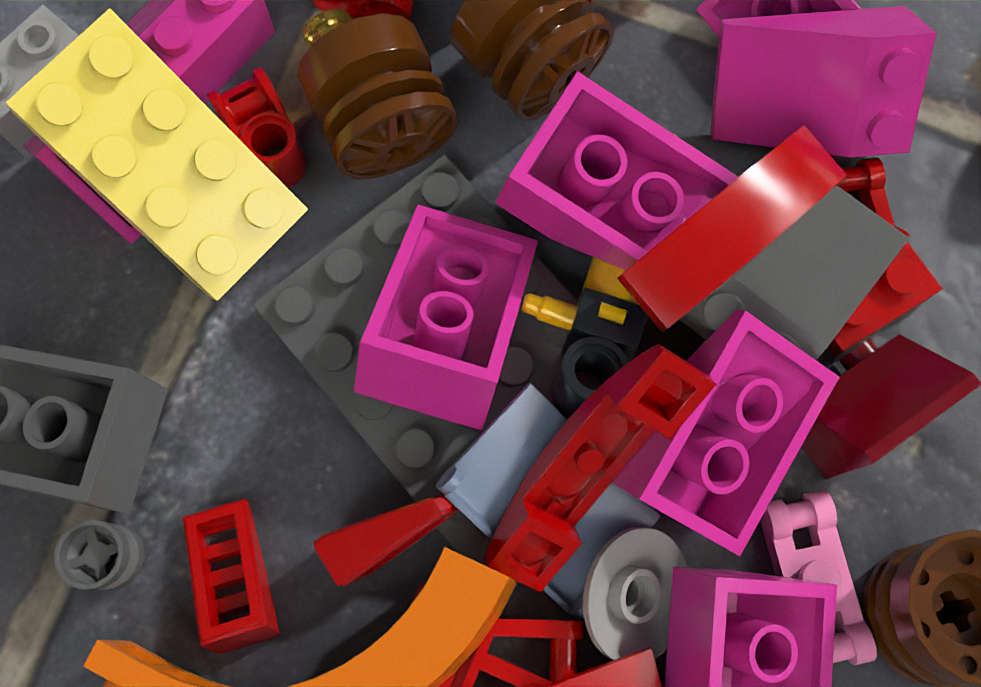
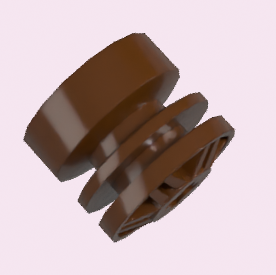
[450,0,614,121]
[297,13,458,179]
[862,529,981,687]

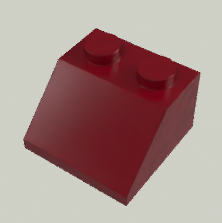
[801,334,981,479]

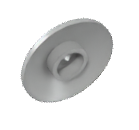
[583,527,687,660]

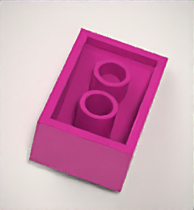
[710,6,937,157]
[495,71,738,271]
[353,205,538,431]
[612,309,839,556]

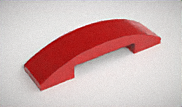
[617,125,847,332]
[484,344,717,592]

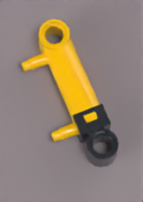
[521,133,678,419]

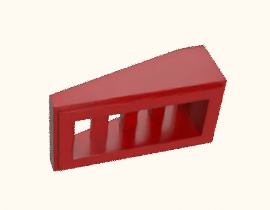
[313,494,460,587]
[182,498,280,654]

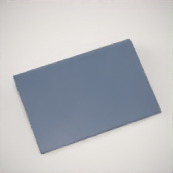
[436,383,661,621]

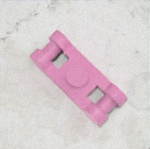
[760,489,877,666]

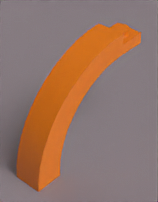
[83,547,517,687]

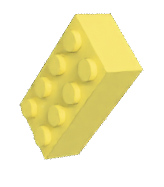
[5,8,308,301]

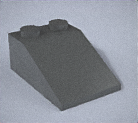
[679,185,910,360]
[0,345,168,515]

